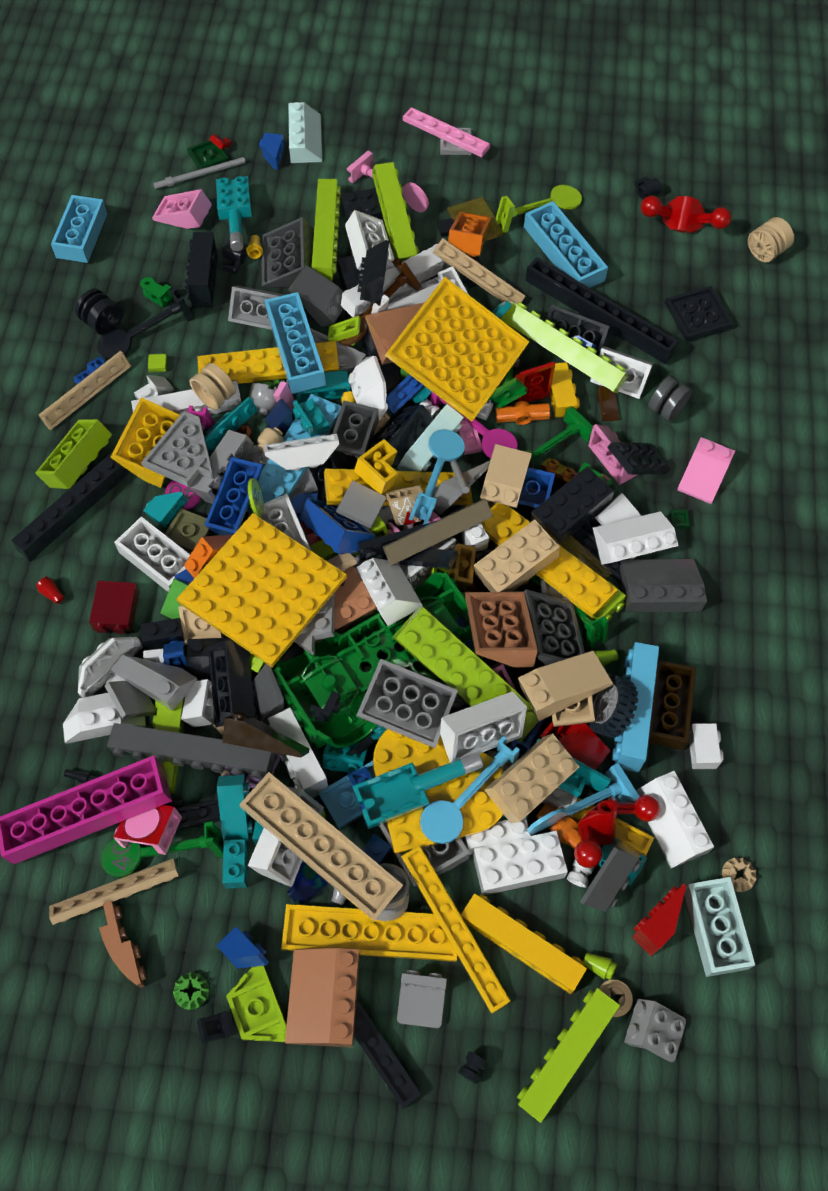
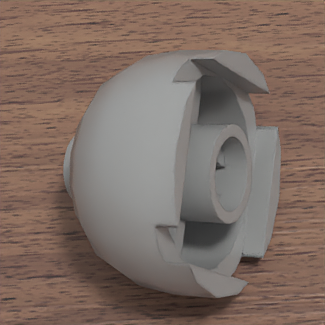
[249,383,277,415]

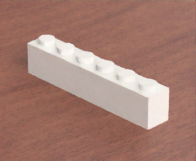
[131,381,242,415]

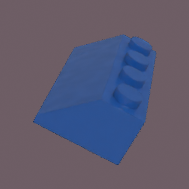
[204,457,264,535]
[299,498,376,555]

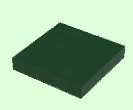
[187,140,229,170]

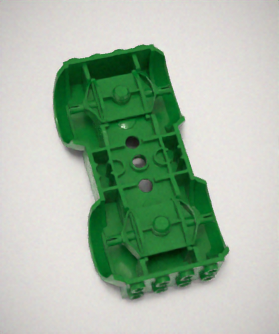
[274,572,484,749]

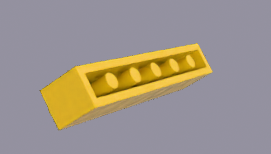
[461,893,587,994]

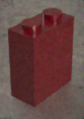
[89,581,140,634]

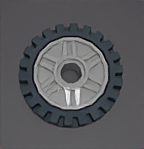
[588,675,638,738]

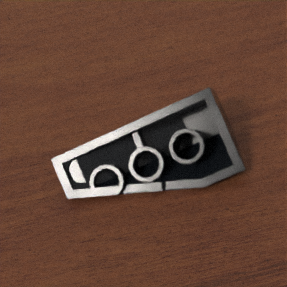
[547,304,618,356]

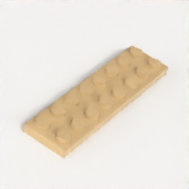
[239,772,403,921]

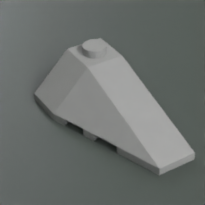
[432,460,491,516]
[110,654,198,711]

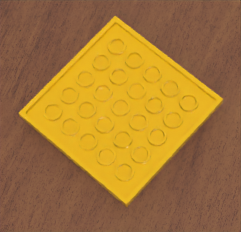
[385,277,529,422]
[176,513,347,668]

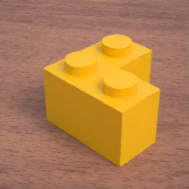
[354,439,398,494]

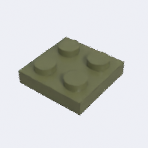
[164,508,211,553]

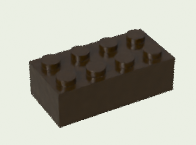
[648,660,696,750]

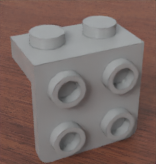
[397,970,447,1028]
[624,999,686,1062]

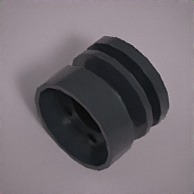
[75,288,123,335]

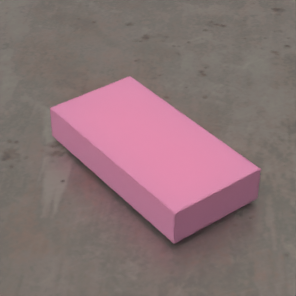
[274,381,295,412]

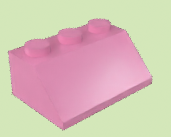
[588,424,637,485]

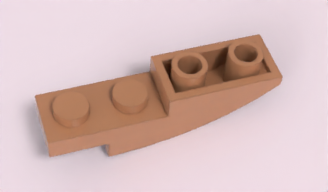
[99,901,147,988]

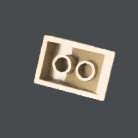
[480,444,532,508]
[552,695,595,727]

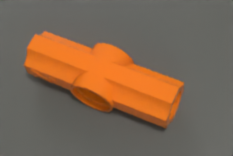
[495,401,550,425]
[536,803,581,850]

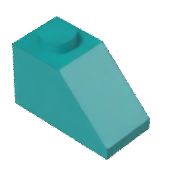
[143,492,189,529]

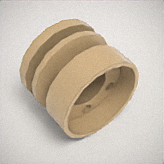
[748,217,794,262]

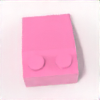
[152,189,212,229]
[677,437,735,504]

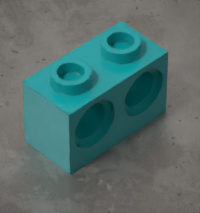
[222,839,248,889]

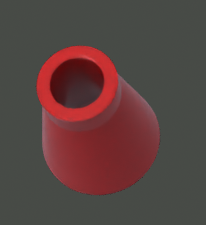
[36,576,65,604]

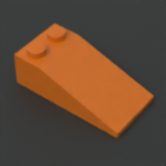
[448,212,491,257]

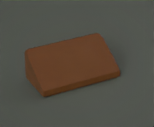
[597,385,620,421]

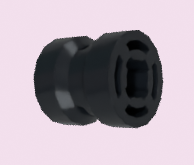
[458,1051,489,1085]

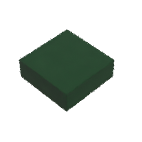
[669,510,690,529]

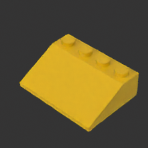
[111,397,180,488]

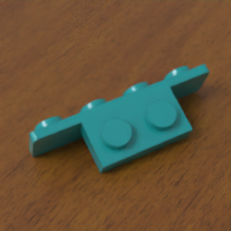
[204,397,257,455]
[533,739,611,798]

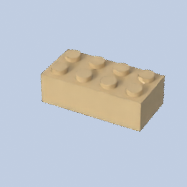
[474,520,560,592]
[484,734,579,823]

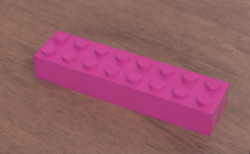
[0,755,172,865]

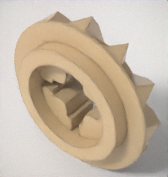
[722,857,757,892]
[599,980,633,1017]

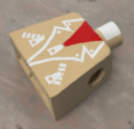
[385,485,424,530]

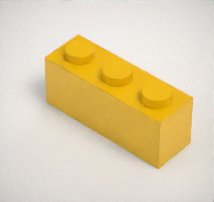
[550,362,580,418]

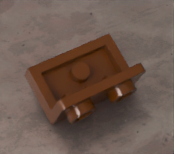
[541,457,578,489]

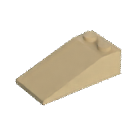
[518,651,613,721]

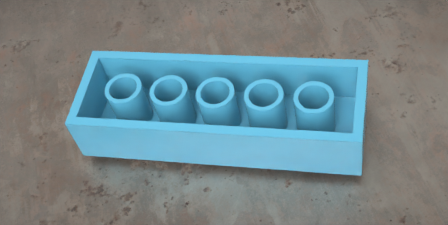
[524,201,608,288]
[264,292,326,394]
[612,642,659,772]

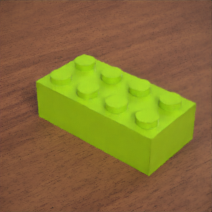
[35,419,112,489]

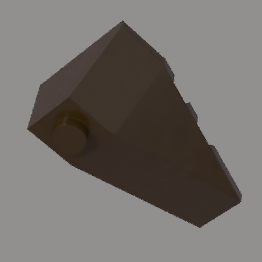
[222,712,309,758]

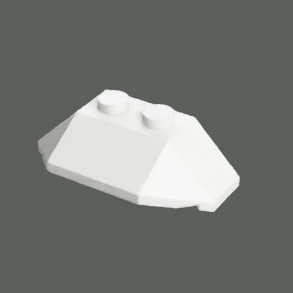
[348,356,388,421]
[263,434,339,470]
[78,637,143,698]
[63,693,146,744]

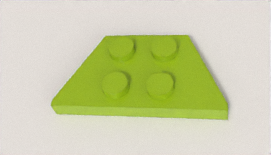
[226,966,287,1042]

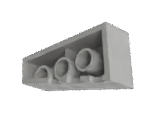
[189,430,254,504]

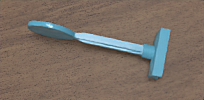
[409,429,465,525]
[420,736,520,844]
[527,763,639,835]

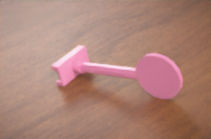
[347,151,429,213]

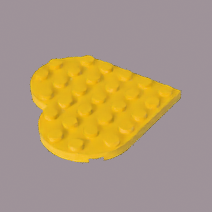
[373,729,504,854]

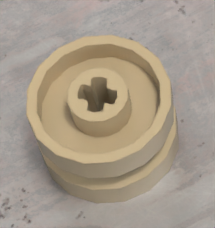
[189,363,236,410]

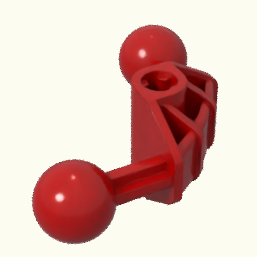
[641,196,732,233]
[574,795,661,868]

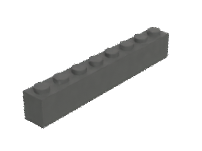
[107,723,277,779]

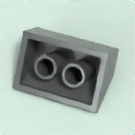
[580,840,642,912]

